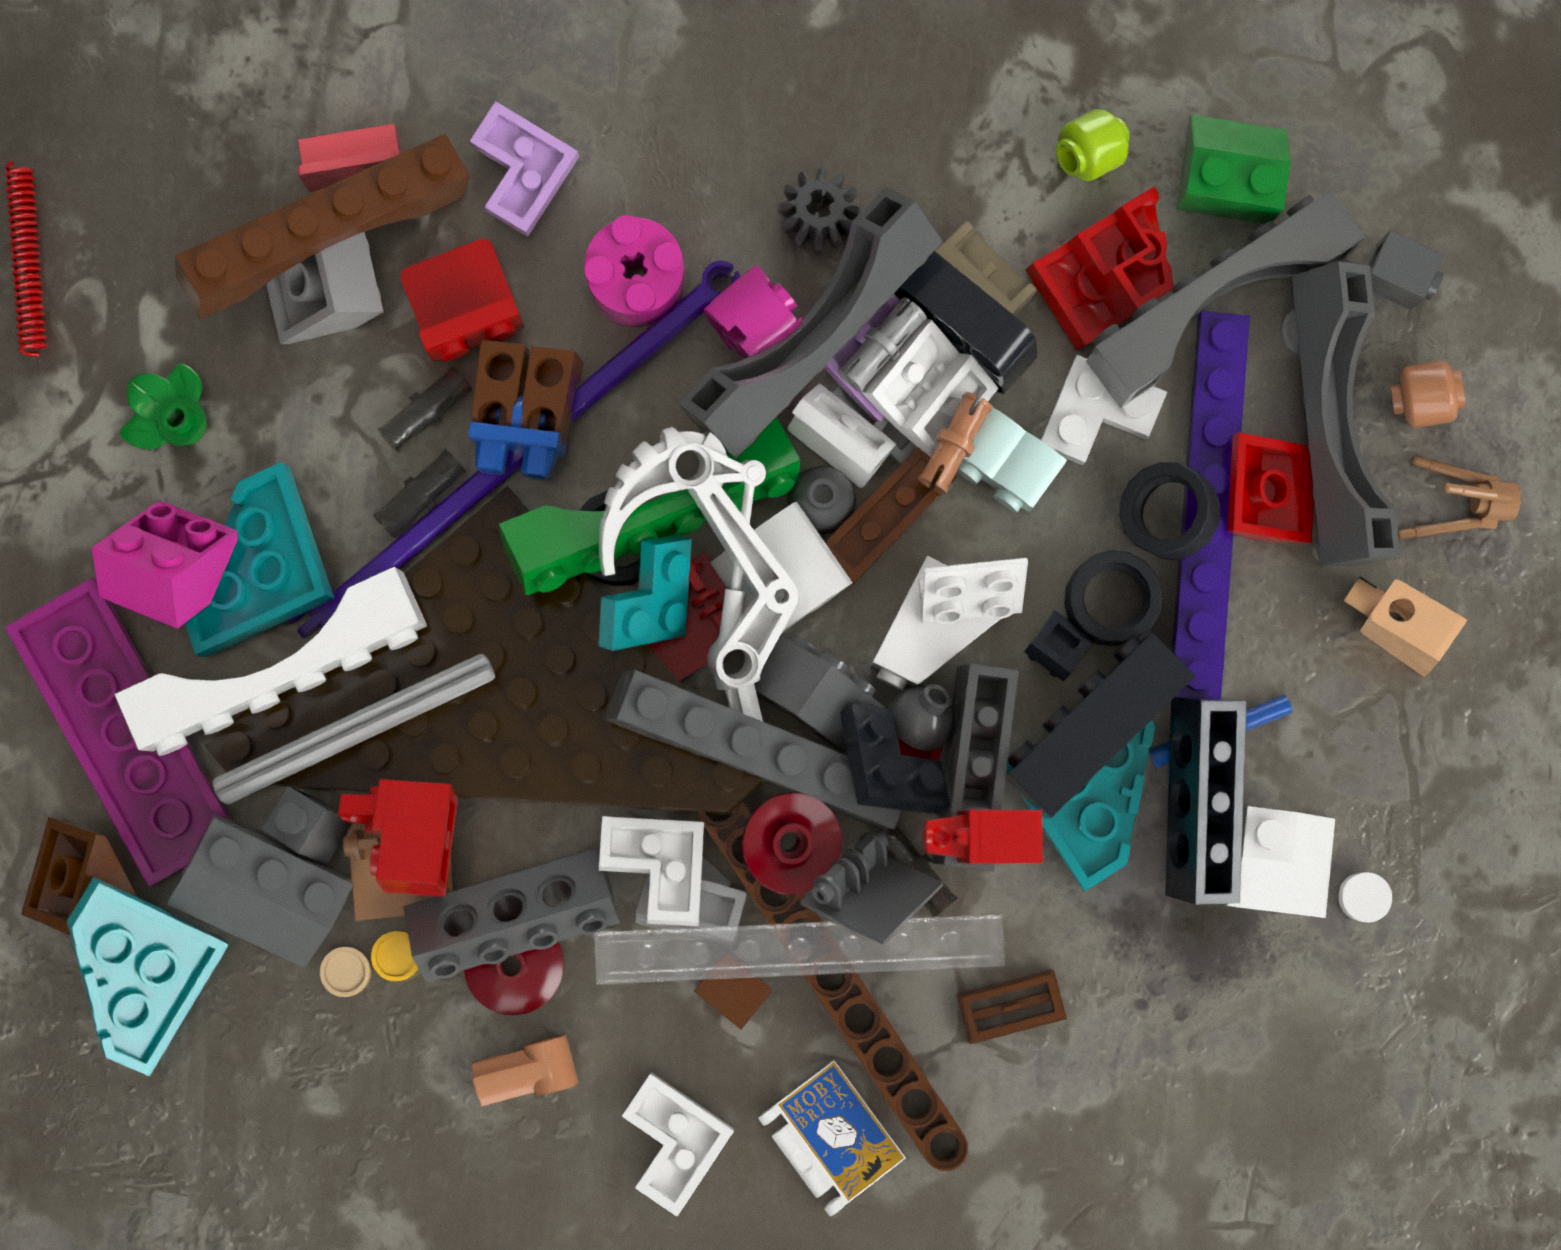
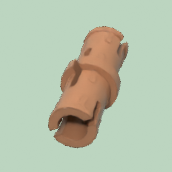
[918,392,993,494]

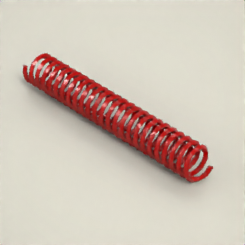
[4,161,48,357]

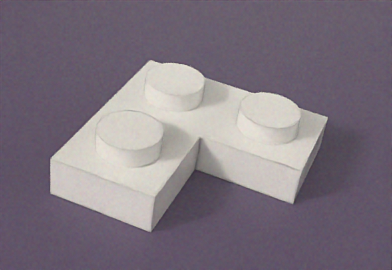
[1041,355,1167,465]
[599,816,704,926]
[622,1072,734,1217]

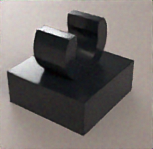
[1024,610,1094,682]

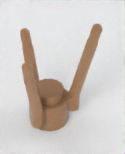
[1398,456,1521,539]

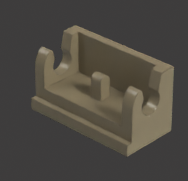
[935,221,1038,316]

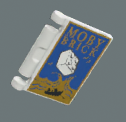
[758,1059,906,1217]

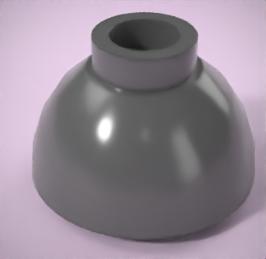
[788,466,856,534]
[887,684,954,751]

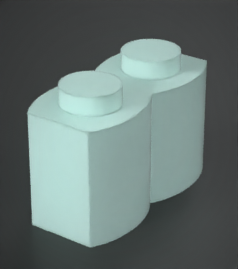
[957,407,1067,513]

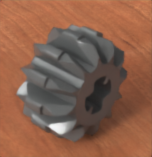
[778,167,861,253]

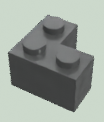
[754,633,885,755]

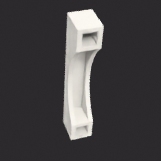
[115,567,427,756]

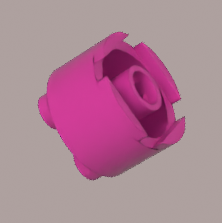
[584,215,685,327]
[703,265,803,359]

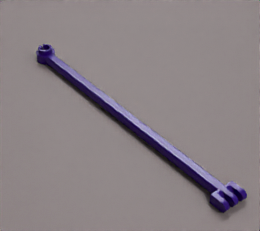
[288,260,740,639]

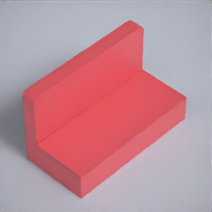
[297,124,401,192]

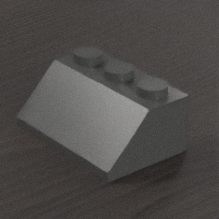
[166,812,354,968]

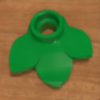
[119,362,207,451]

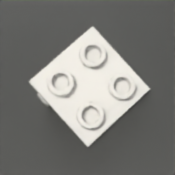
[918,558,1028,625]

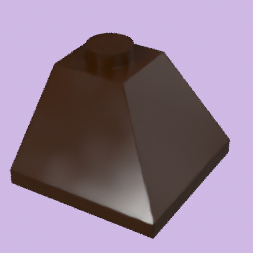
[21,817,136,935]

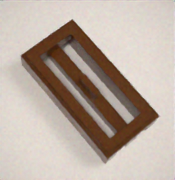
[956,969,1067,1045]

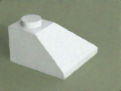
[1225,806,1335,918]

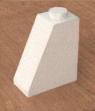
[871,556,1001,691]

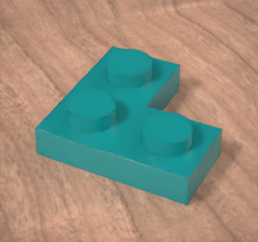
[599,535,692,651]

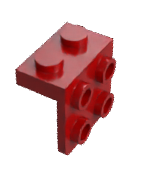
[400,239,525,362]

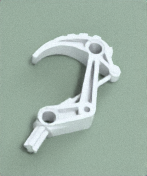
[599,427,799,721]

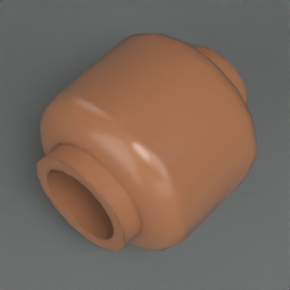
[1390,360,1466,428]

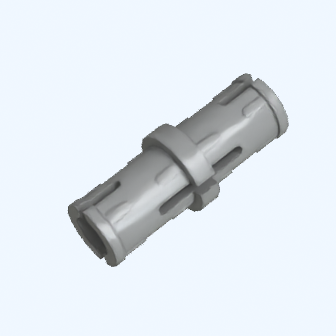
[837,297,926,392]

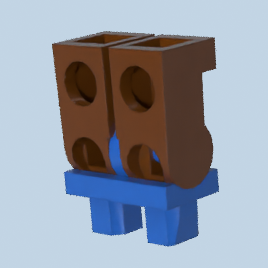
[468,340,584,481]

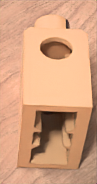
[1344,576,1468,677]

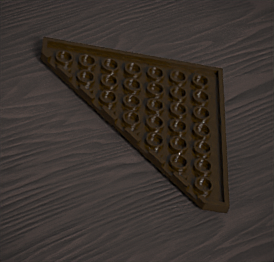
[205,486,766,814]

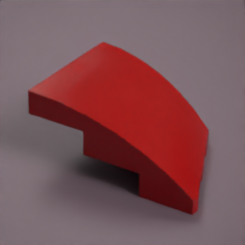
[1025,186,1174,351]

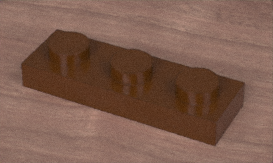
[825,448,957,585]

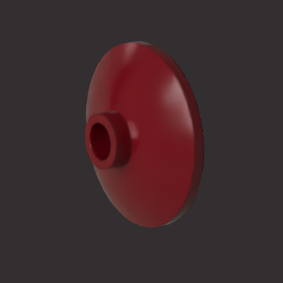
[742,793,843,895]
[464,916,564,1015]

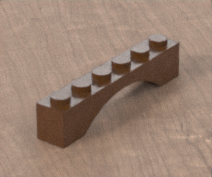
[175,133,470,320]

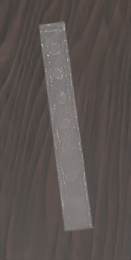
[594,915,1005,984]

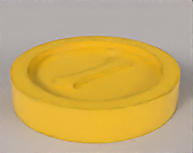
[371,931,419,981]

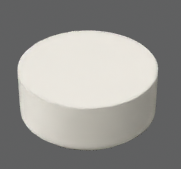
[1338,872,1392,923]

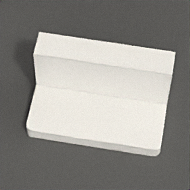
[788,383,896,488]

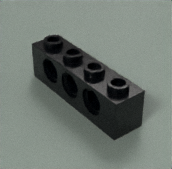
[1165,697,1246,905]

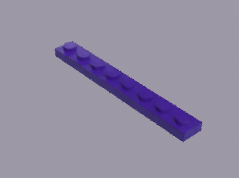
[1172,311,1250,697]

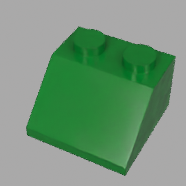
[1176,114,1291,224]

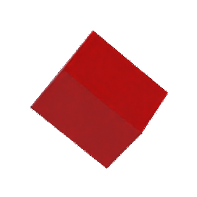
[1227,433,1314,544]

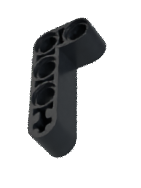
[894,251,1037,394]

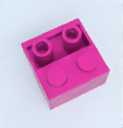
[92,501,238,629]

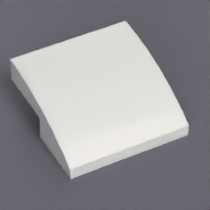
[862,319,998,457]
[710,502,853,634]

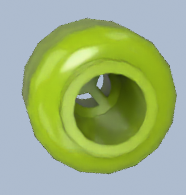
[1056,109,1130,182]

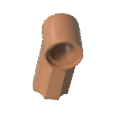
[471,1034,579,1107]

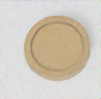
[320,946,371,997]

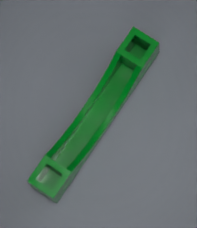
[499,417,800,596]

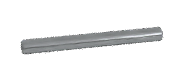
[213,654,495,804]

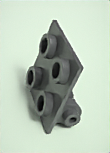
[801,830,943,945]

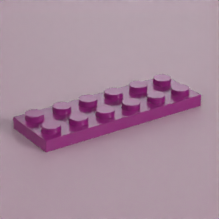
[5,577,233,887]

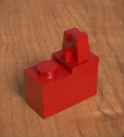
[338,779,458,897]
[922,810,1043,864]

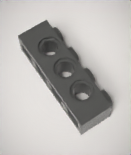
[932,663,1019,871]
[403,848,620,981]

